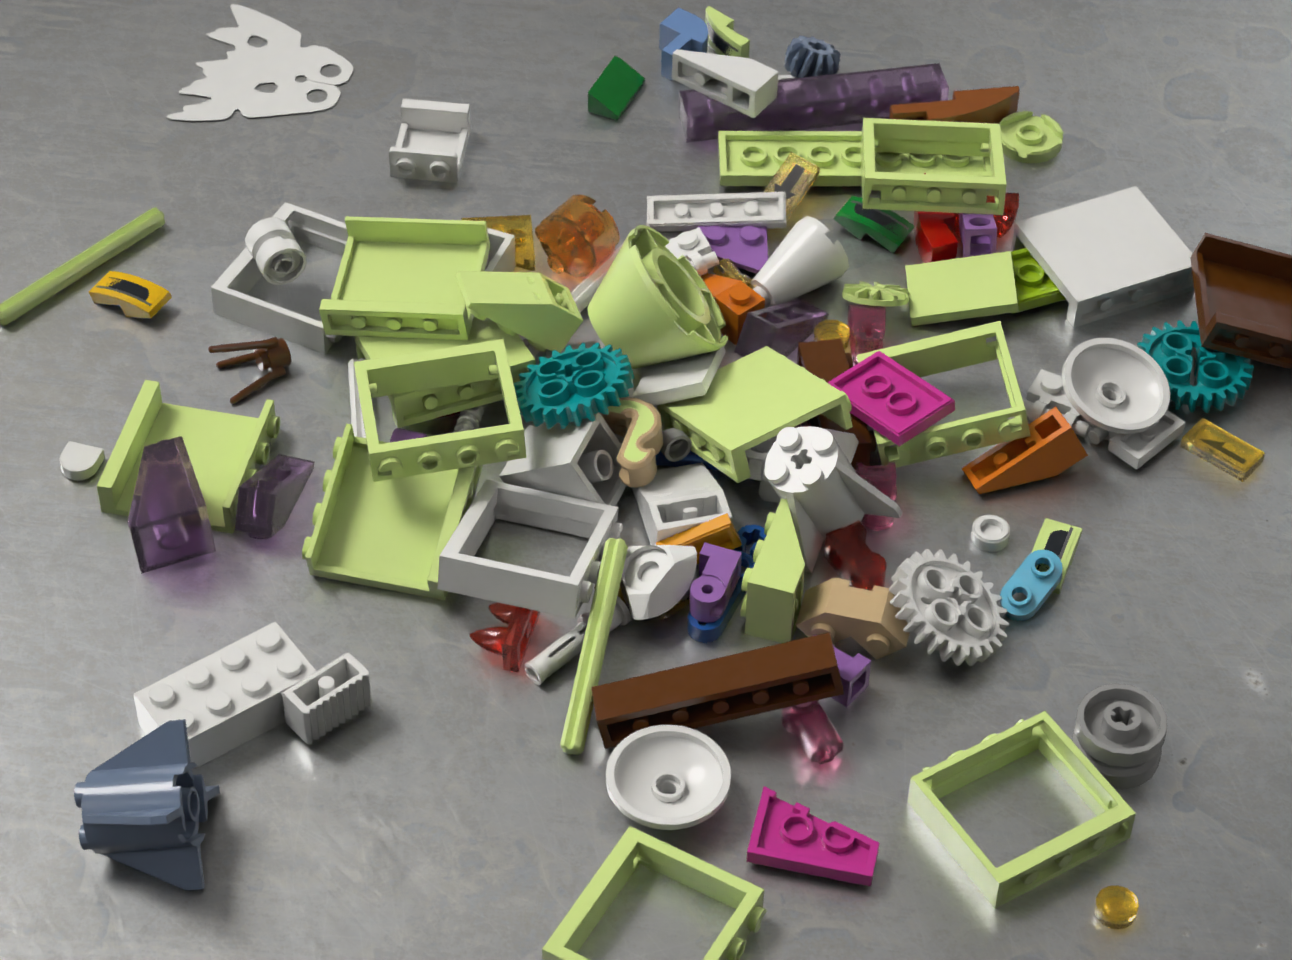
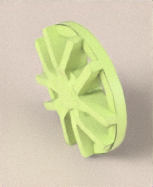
[842,281,909,307]

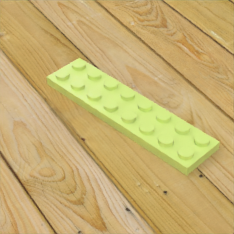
[718,131,992,187]

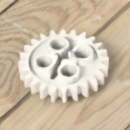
[889,549,1009,666]

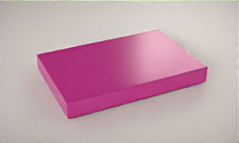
[828,351,955,446]

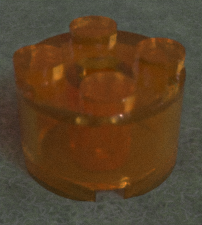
[535,194,620,277]

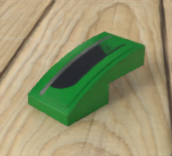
[833,196,915,253]

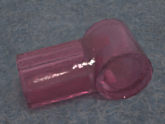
[781,700,843,765]

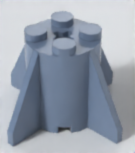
[74,719,220,890]

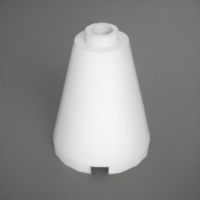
[751,216,849,309]

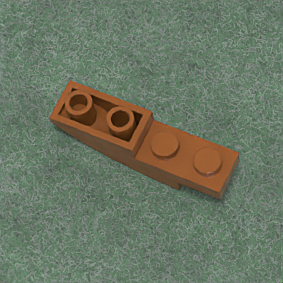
[889,86,1020,124]

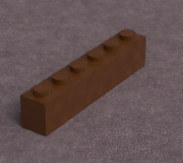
[591,632,844,749]

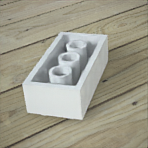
[134,621,316,771]

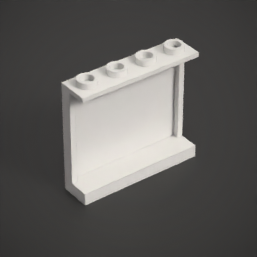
[1011,186,1194,328]

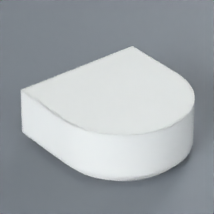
[59,441,105,481]

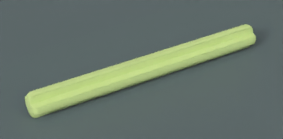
[0,208,165,326]
[560,538,628,755]

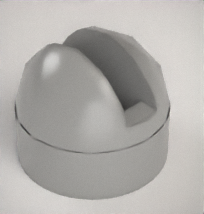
[660,428,692,462]

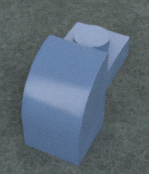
[659,8,708,81]

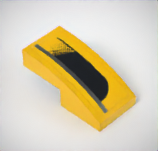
[89,271,172,318]

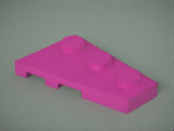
[746,786,880,886]

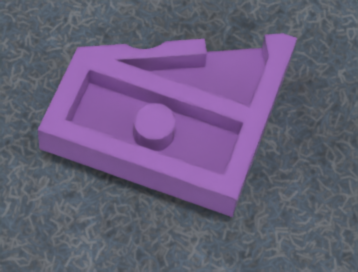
[697,226,768,274]

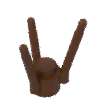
[208,337,292,404]

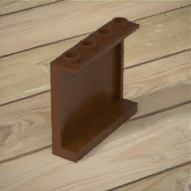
[1190,233,1292,369]

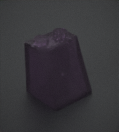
[127,436,216,574]

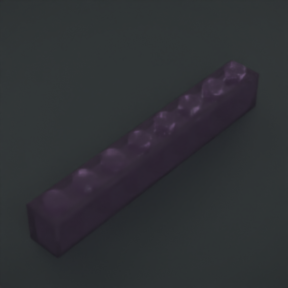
[679,63,949,142]

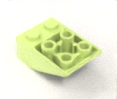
[455,271,583,353]
[740,498,805,643]

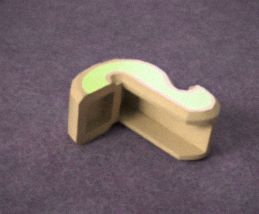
[600,397,663,488]

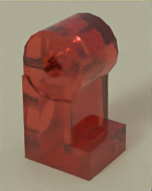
[824,520,887,591]

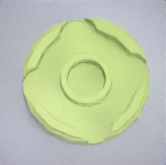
[999,111,1063,164]

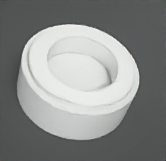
[971,515,1010,552]

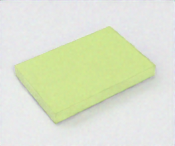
[905,251,1019,326]

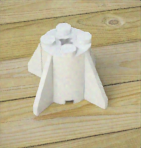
[758,426,903,573]

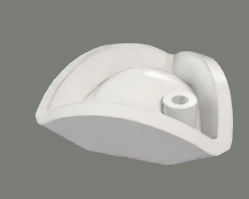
[620,545,697,620]

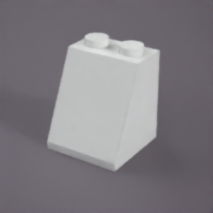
[499,413,627,506]

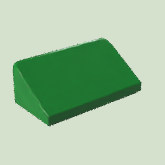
[588,56,645,121]

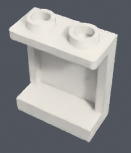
[389,98,471,183]

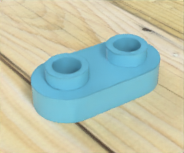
[1000,550,1063,621]

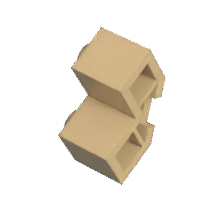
[796,577,910,660]

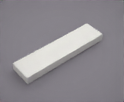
[647,192,786,232]

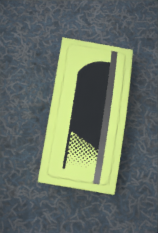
[705,6,750,58]
[1031,518,1083,595]

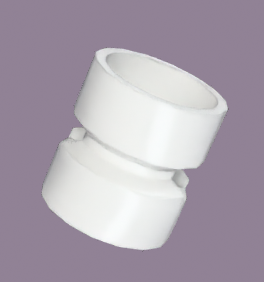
[245,217,307,285]

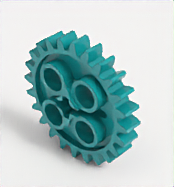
[1137,320,1254,413]
[514,342,635,429]

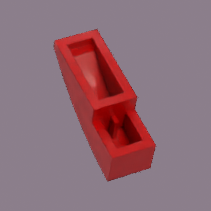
[913,173,958,263]

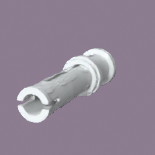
[524,596,631,685]

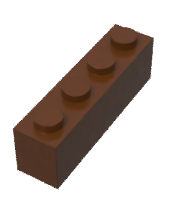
[797,338,876,470]

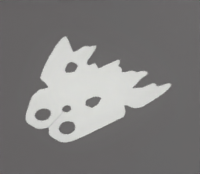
[166,4,354,121]

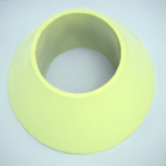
[588,225,728,369]

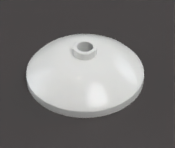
[1062,338,1170,434]
[606,725,731,830]

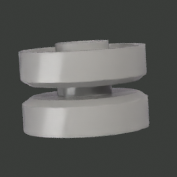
[1071,683,1167,790]

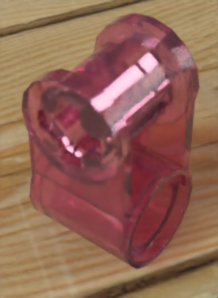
[847,304,886,364]
[855,462,897,531]

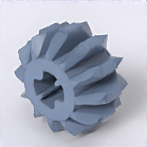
[784,36,841,86]

